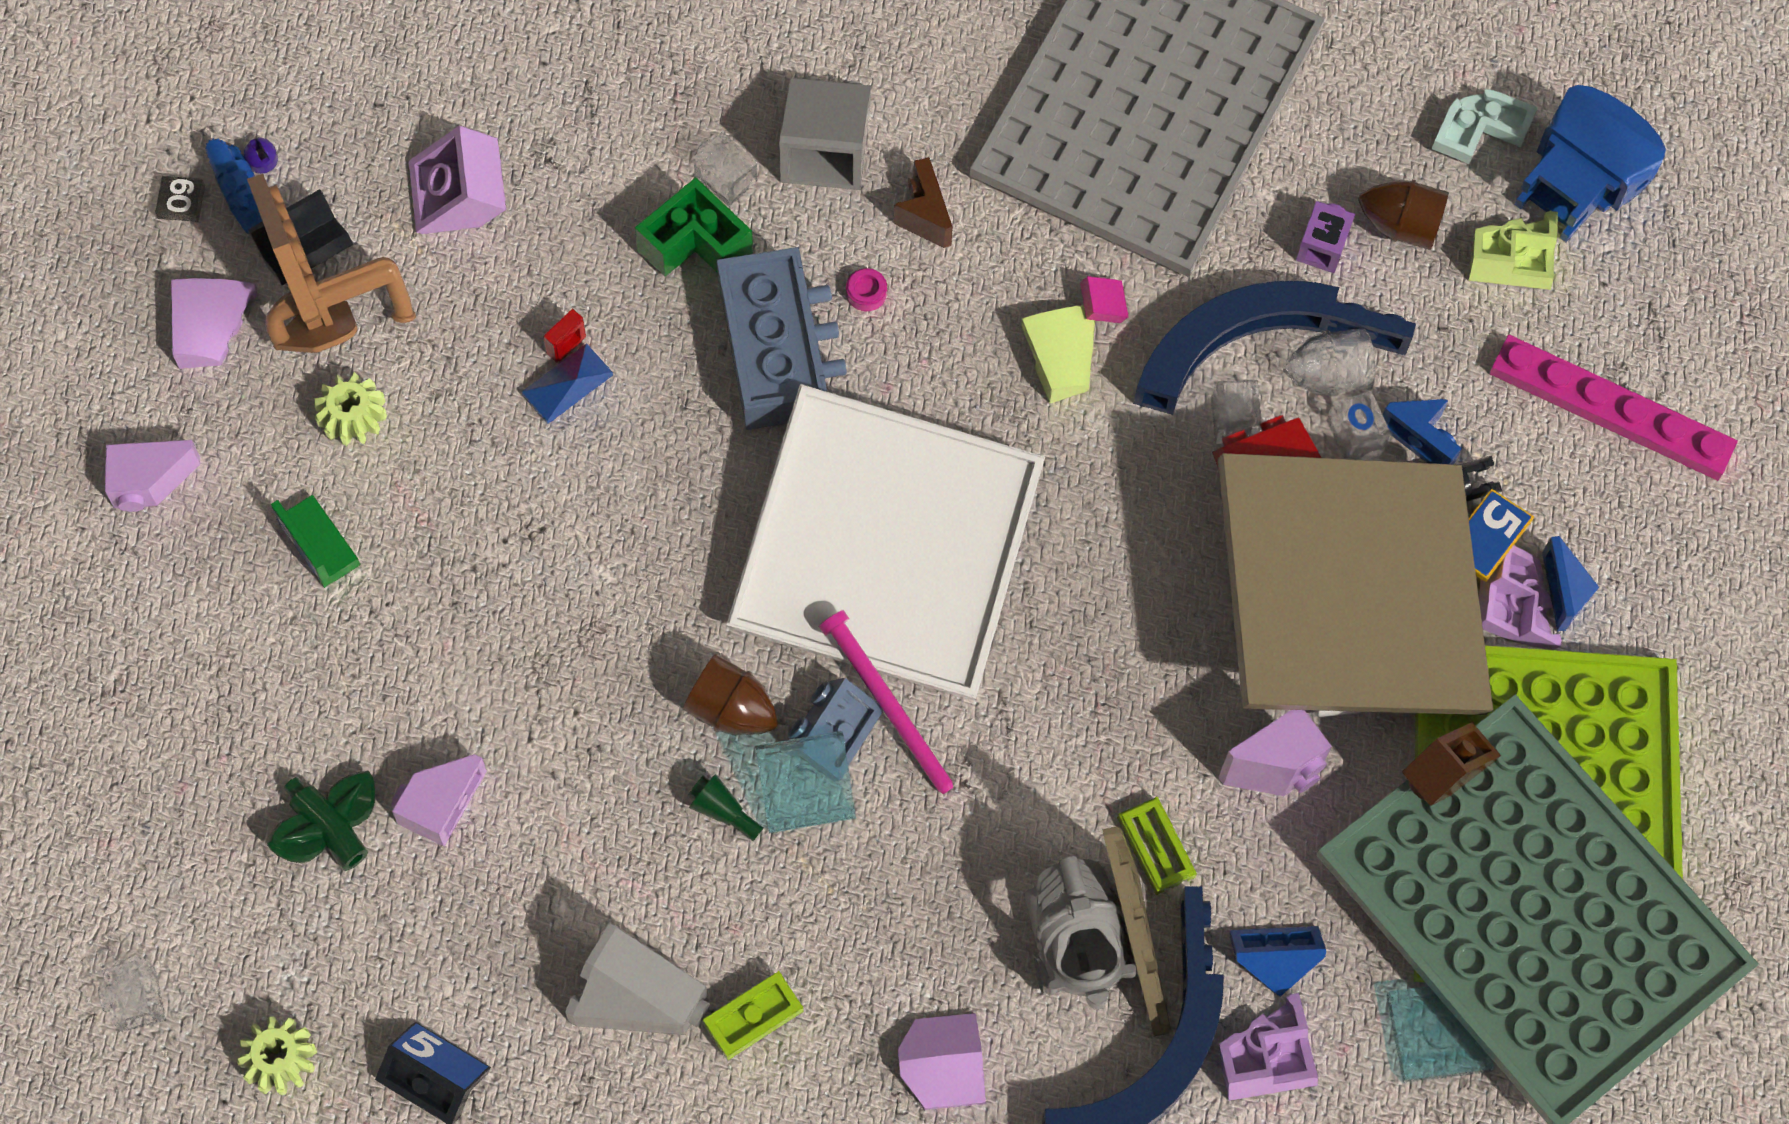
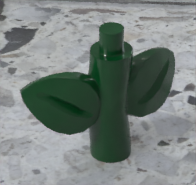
[267,771,375,871]

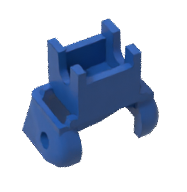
[1514,85,1666,243]

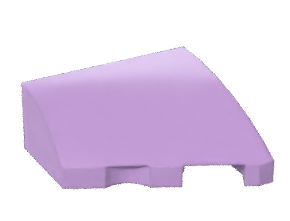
[171,278,257,369]
[1479,545,1562,650]
[1219,993,1318,1101]

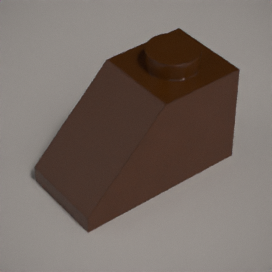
[1402,722,1501,806]

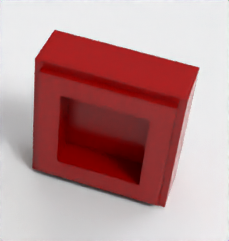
[543,308,586,363]

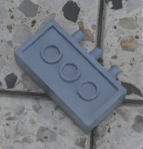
[717,247,847,430]

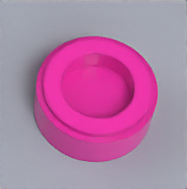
[846,268,887,311]

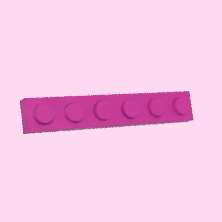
[1489,334,1738,481]

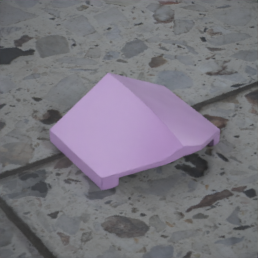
[898,1013,986,1110]

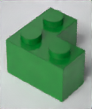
[635,177,753,277]

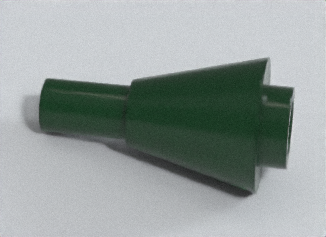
[687,774,764,841]

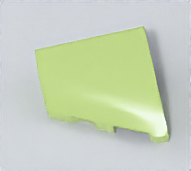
[1469,211,1558,290]
[1021,305,1095,403]

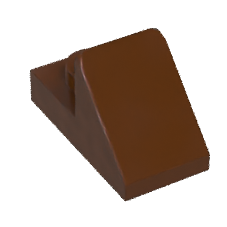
[893,157,953,248]

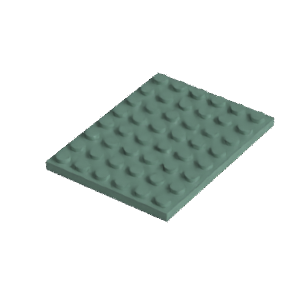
[1316,694,1759,1124]

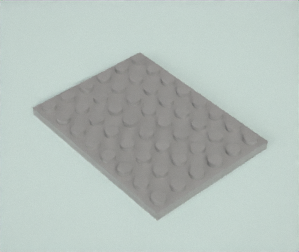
[970,0,1325,277]

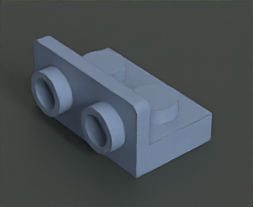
[784,678,883,780]

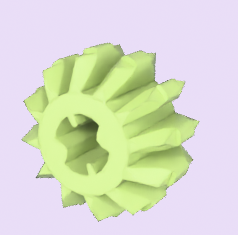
[314,372,387,447]
[237,1016,317,1095]

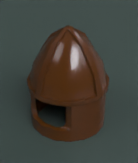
[1358,179,1449,250]
[683,654,778,736]

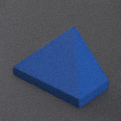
[521,343,613,424]
[1542,536,1599,631]
[1230,926,1326,997]

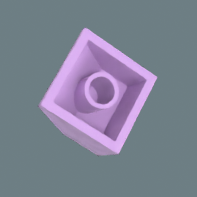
[409,125,506,234]
[1218,710,1332,796]

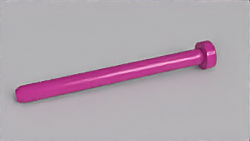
[818,610,953,794]

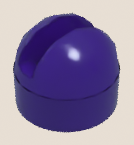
[244,137,278,174]

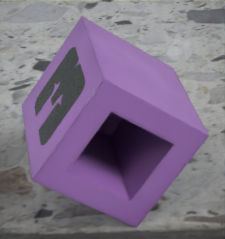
[1296,201,1355,274]

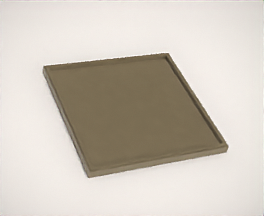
[1218,453,1493,715]

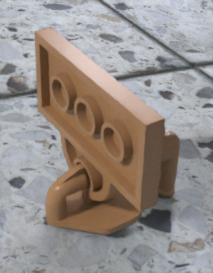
[247,173,416,353]

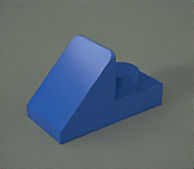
[1378,399,1462,465]

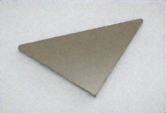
[1102,826,1171,1037]

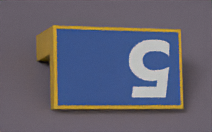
[1469,489,1534,582]

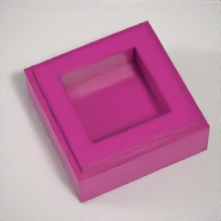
[1080,276,1128,323]

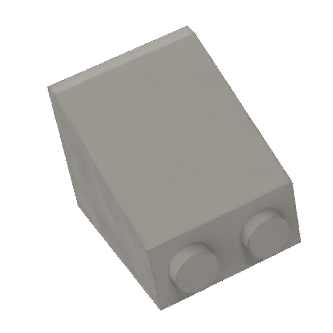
[779,77,871,190]

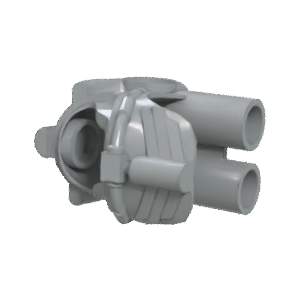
[1024,856,1136,1010]

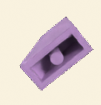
[105,440,200,512]
[391,754,487,846]

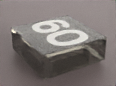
[155,176,205,222]

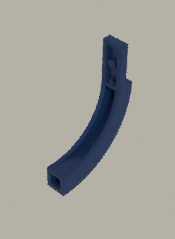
[1133,281,1416,415]
[1042,886,1224,1124]

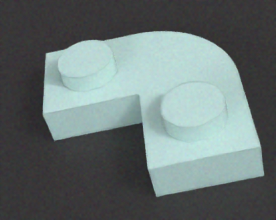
[1432,89,1538,164]

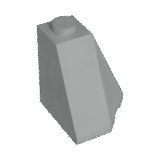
[565,923,710,1035]

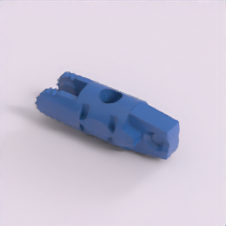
[205,138,262,234]

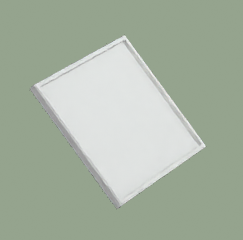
[726,384,1045,701]

